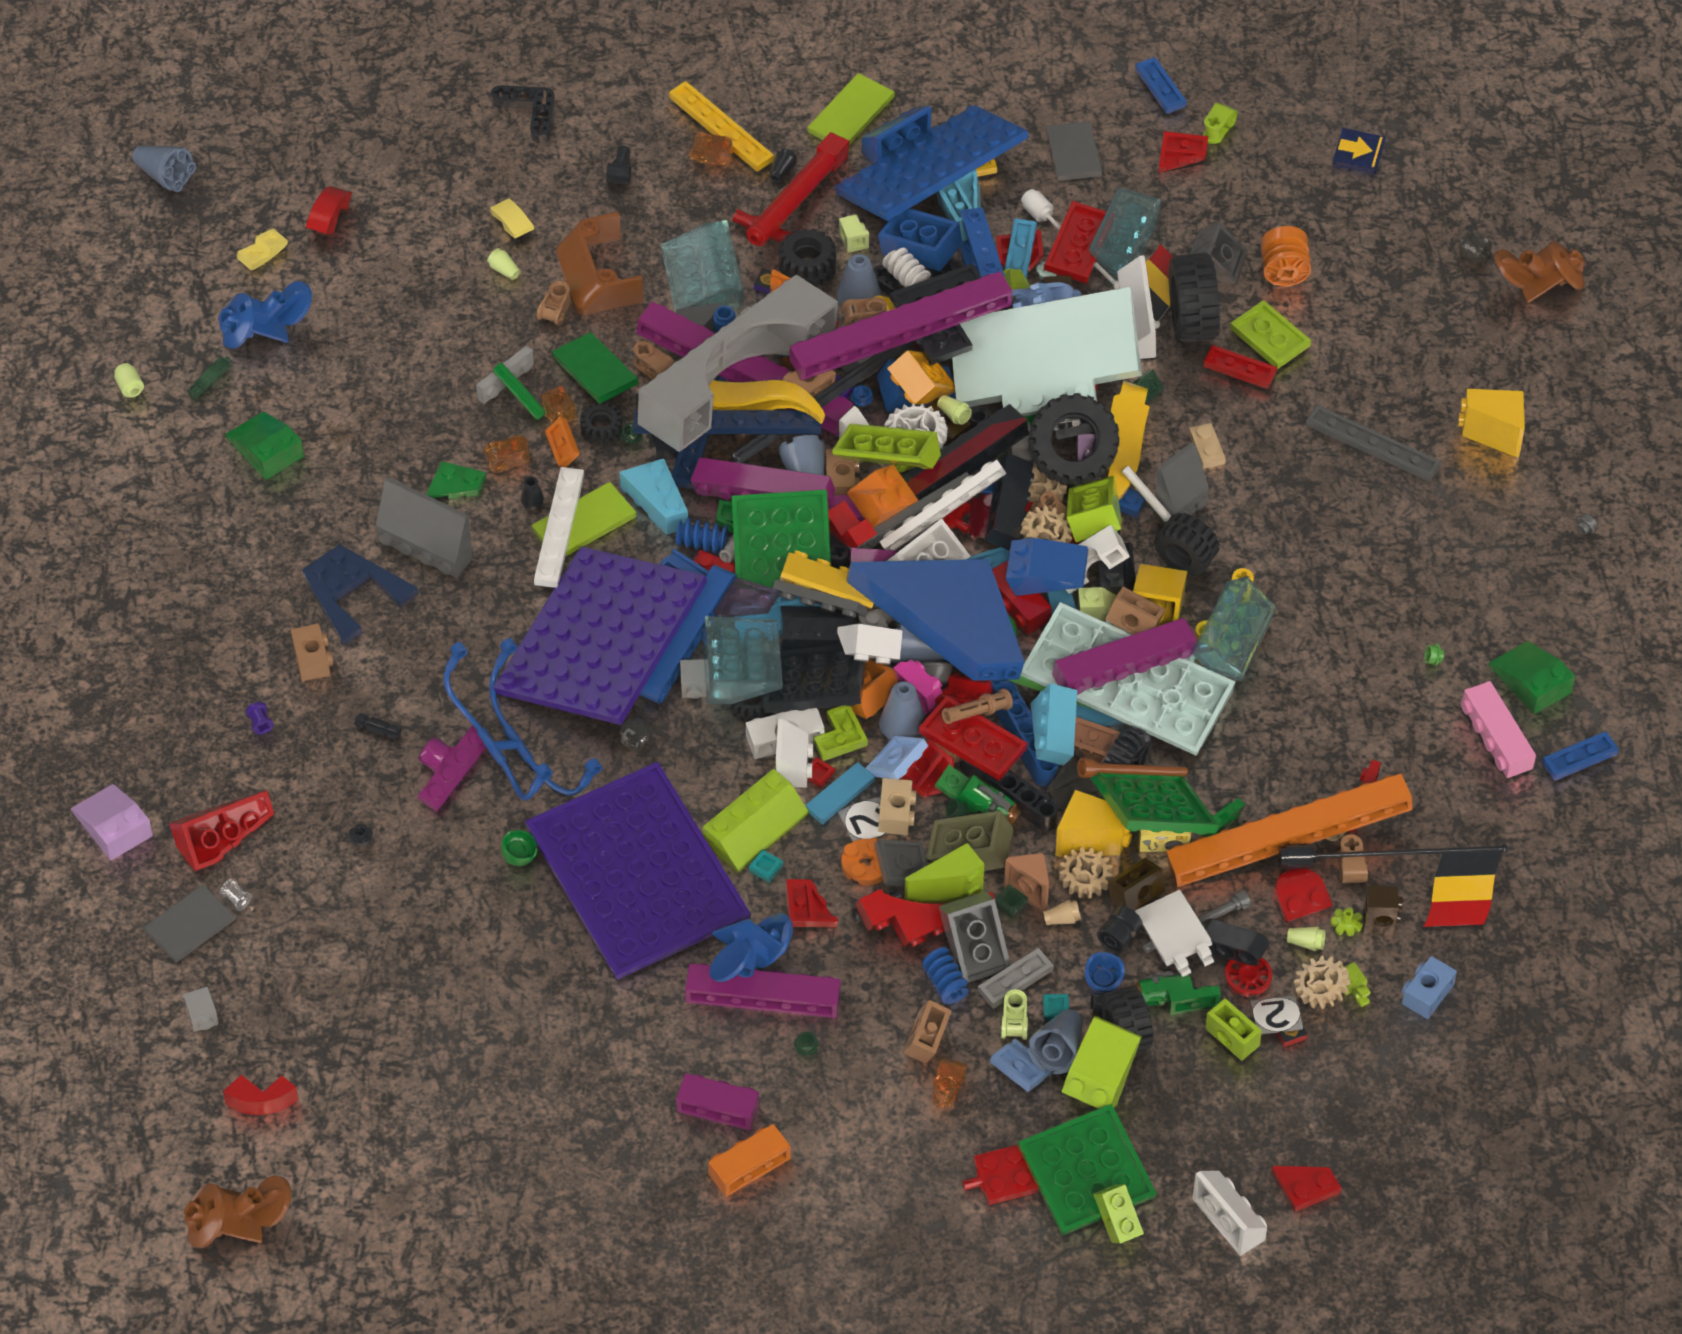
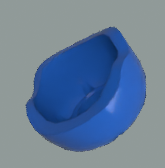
[1084,952,1125,992]

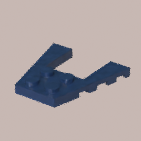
[302,544,418,646]

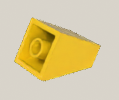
[1458,389,1525,457]
[1133,564,1187,627]
[1055,790,1132,857]

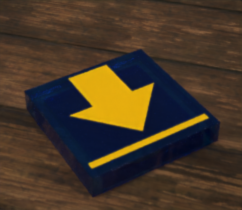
[1332,128,1386,174]

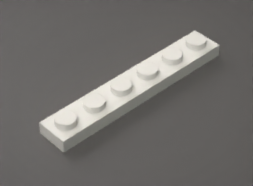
[879,460,1006,551]
[534,467,584,588]

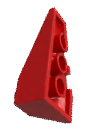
[169,790,274,871]

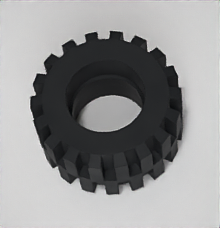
[779,228,836,288]
[1154,513,1220,576]
[1102,986,1153,1051]

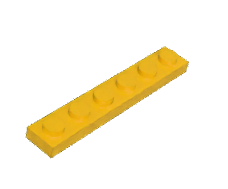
[669,81,774,172]

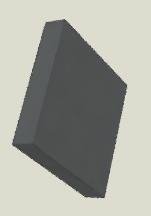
[874,839,928,887]

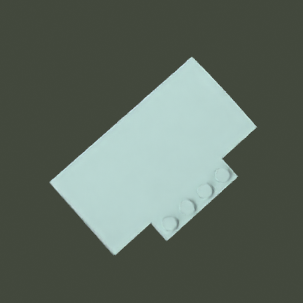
[952,287,1142,416]
[1021,602,1235,756]

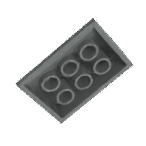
[376,477,473,578]

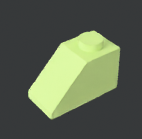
[1077,587,1117,622]

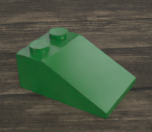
[225,411,304,480]
[1489,641,1576,715]

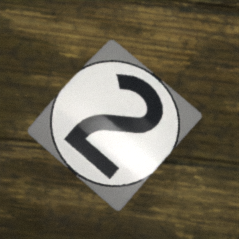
[838,798,889,842]
[1250,995,1303,1034]

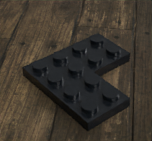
[890,263,981,366]

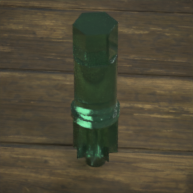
[187,356,231,399]

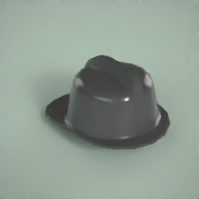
[920,660,954,683]

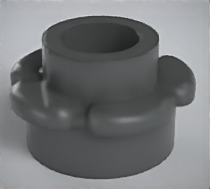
[1576,513,1598,535]

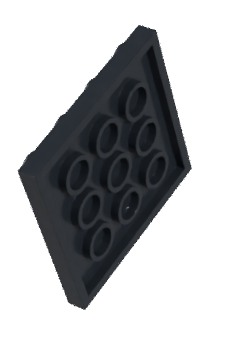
[763,643,867,713]

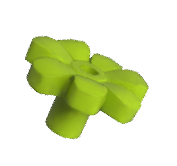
[1331,908,1363,936]

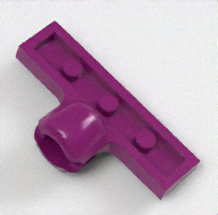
[417,725,493,812]

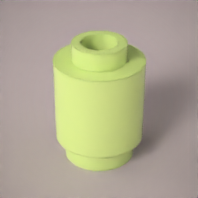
[114,363,144,397]

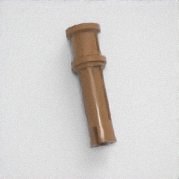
[942,688,1013,724]

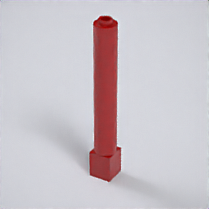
[746,132,850,246]

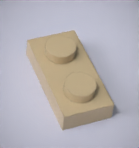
[1189,423,1226,469]

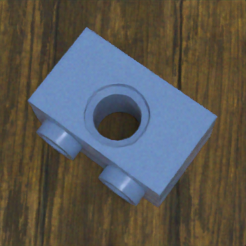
[1401,956,1457,1019]

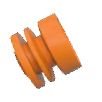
[1261,226,1311,286]

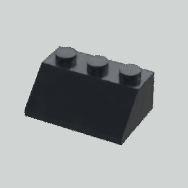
[780,606,855,649]

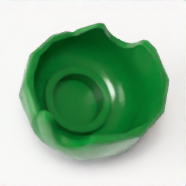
[500,830,538,866]

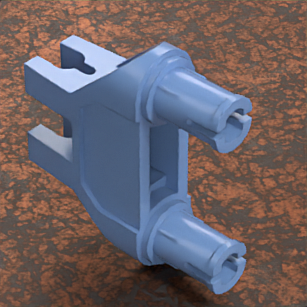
[1012,282,1081,308]

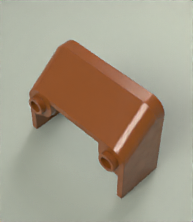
[556,211,644,315]

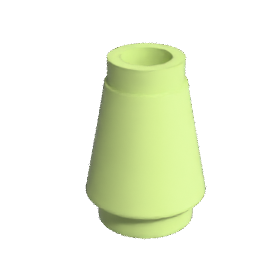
[487,248,521,280]
[937,395,972,425]
[1287,926,1325,951]

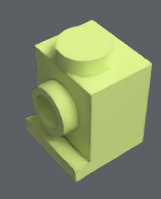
[839,214,869,253]

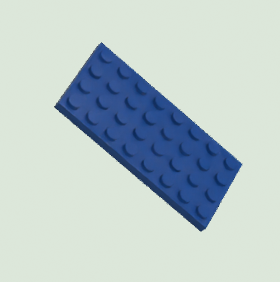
[834,105,1029,221]

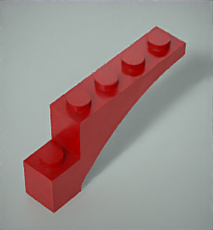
[855,889,996,948]

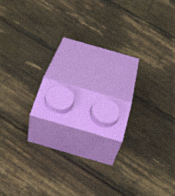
[71,784,153,861]

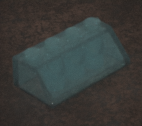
[1089,187,1161,276]
[1192,576,1277,681]

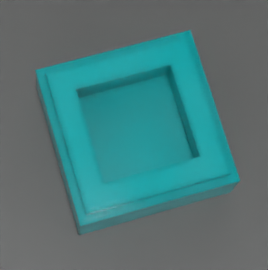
[749,849,783,883]
[1043,994,1069,1021]

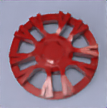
[1225,958,1272,998]

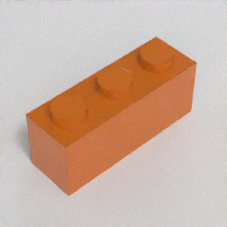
[708,1124,791,1197]

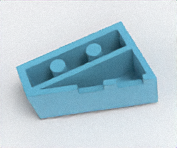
[936,169,981,241]
[619,458,688,535]
[1031,683,1077,765]

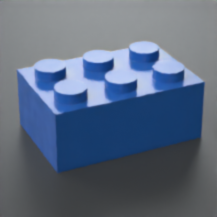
[878,208,963,271]

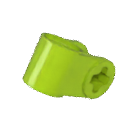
[1203,102,1238,144]

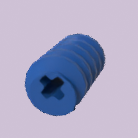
[676,518,728,554]
[922,947,969,1005]

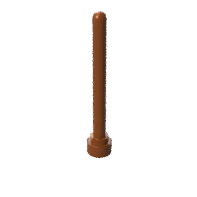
[1077,758,1188,778]

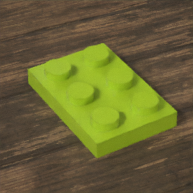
[1230,300,1311,369]

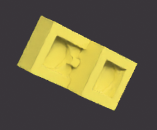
[490,198,534,238]
[237,228,288,271]

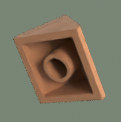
[1004,853,1049,912]

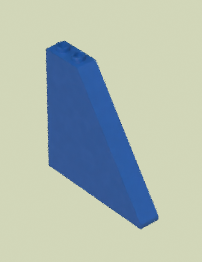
[846,559,1025,681]

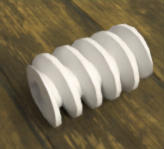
[882,247,931,287]

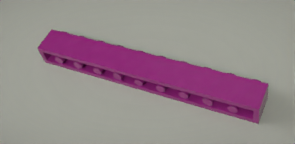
[789,271,1013,381]
[637,301,854,436]

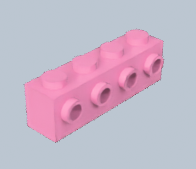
[1461,681,1536,778]

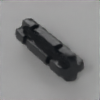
[1122,542,1136,585]
[354,713,401,740]

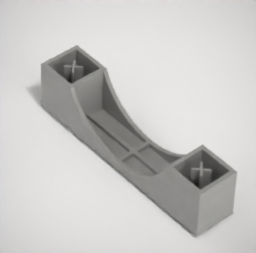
[638,275,838,452]

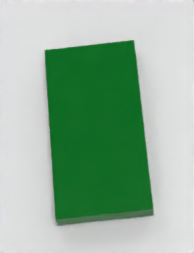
[551,332,639,404]

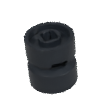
[1097,905,1143,953]

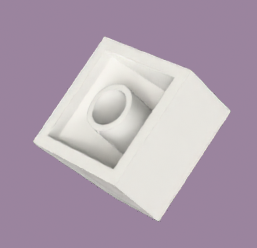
[837,624,902,665]
[776,719,814,788]

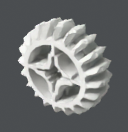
[885,403,947,449]

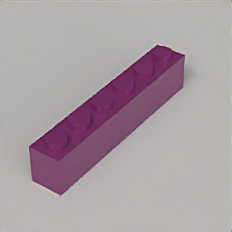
[691,457,835,508]
[1052,618,1197,695]
[685,963,841,1018]

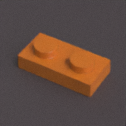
[545,417,580,468]

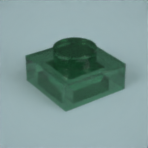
[1133,369,1164,402]
[995,884,1029,919]

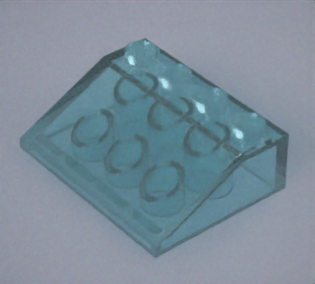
[661,220,744,313]
[702,616,783,704]

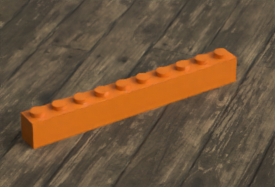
[1166,773,1413,887]

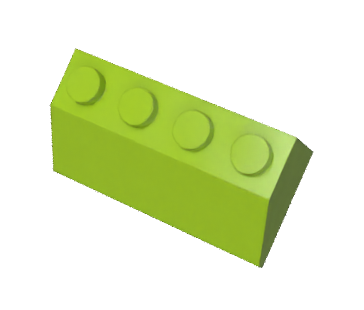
[832,423,941,469]
[703,768,808,872]

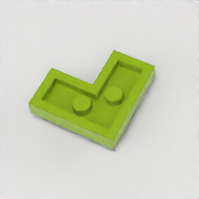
[813,705,868,761]

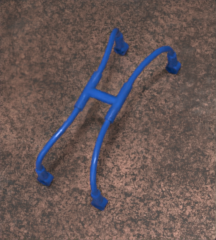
[443,638,602,801]

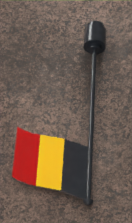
[1279,843,1508,928]

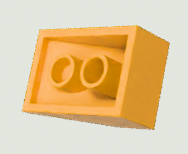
[887,350,955,405]

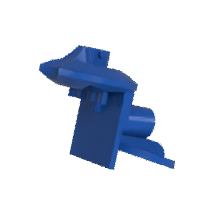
[218,281,312,349]
[709,912,793,983]

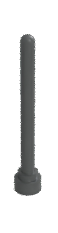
[1142,889,1251,953]

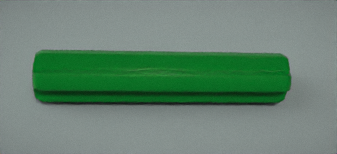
[493,363,546,420]

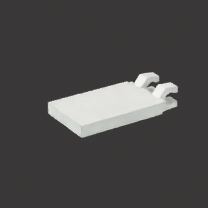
[1135,890,1214,977]

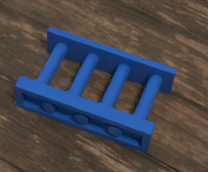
[958,207,1005,311]

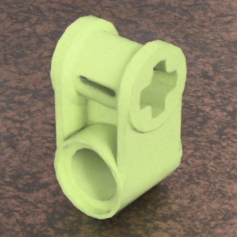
[1001,989,1028,1040]

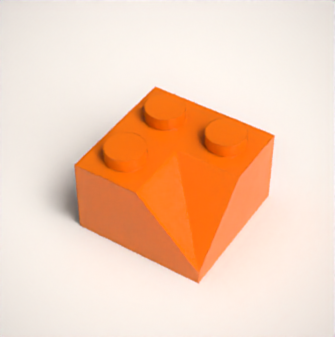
[847,464,918,528]

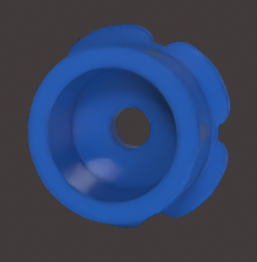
[850,385,873,407]

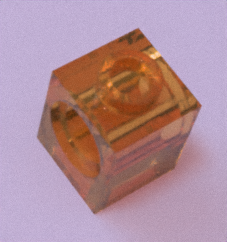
[541,385,576,424]

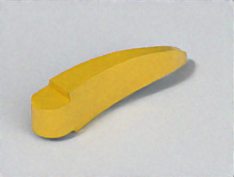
[709,380,825,424]
[1106,380,1150,500]

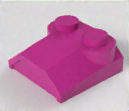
[893,660,942,717]

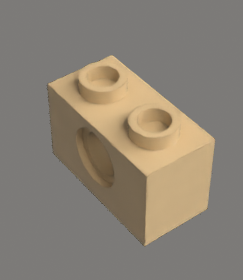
[878,778,916,835]

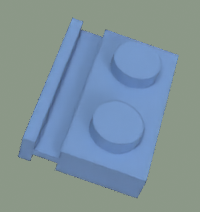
[990,1039,1052,1092]

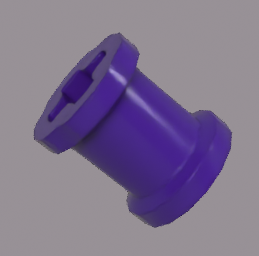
[246,702,274,735]

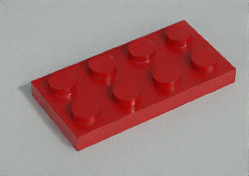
[1044,201,1115,283]
[918,696,1028,781]

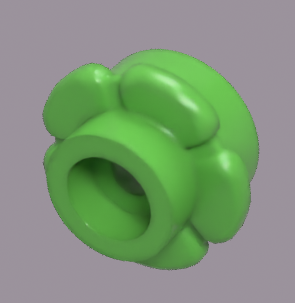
[1424,643,1444,667]

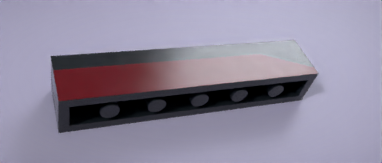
[902,404,1029,501]

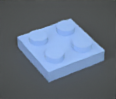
[865,736,928,779]

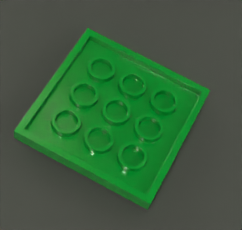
[732,490,832,592]
[1091,773,1219,835]
[1017,1104,1157,1236]

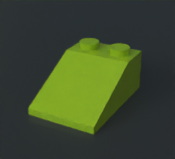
[1067,476,1122,542]
[905,843,985,904]
[1062,1016,1142,1109]

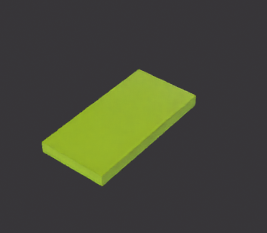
[807,73,895,145]
[531,482,637,557]

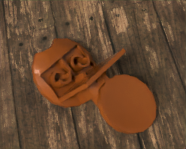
[1494,241,1585,303]
[184,1176,291,1248]

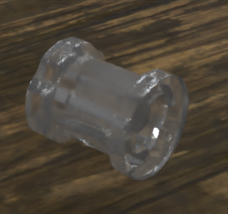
[219,878,253,911]

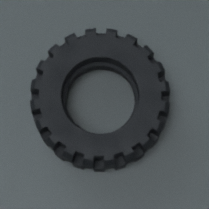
[1169,252,1220,343]
[1028,393,1120,486]

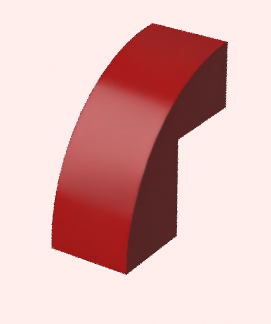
[305,186,352,235]
[829,500,877,548]
[223,1075,299,1115]

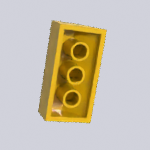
[780,550,874,611]

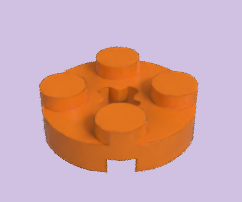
[841,838,883,886]

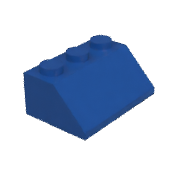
[861,106,931,164]

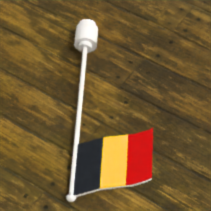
[1021,189,1173,329]

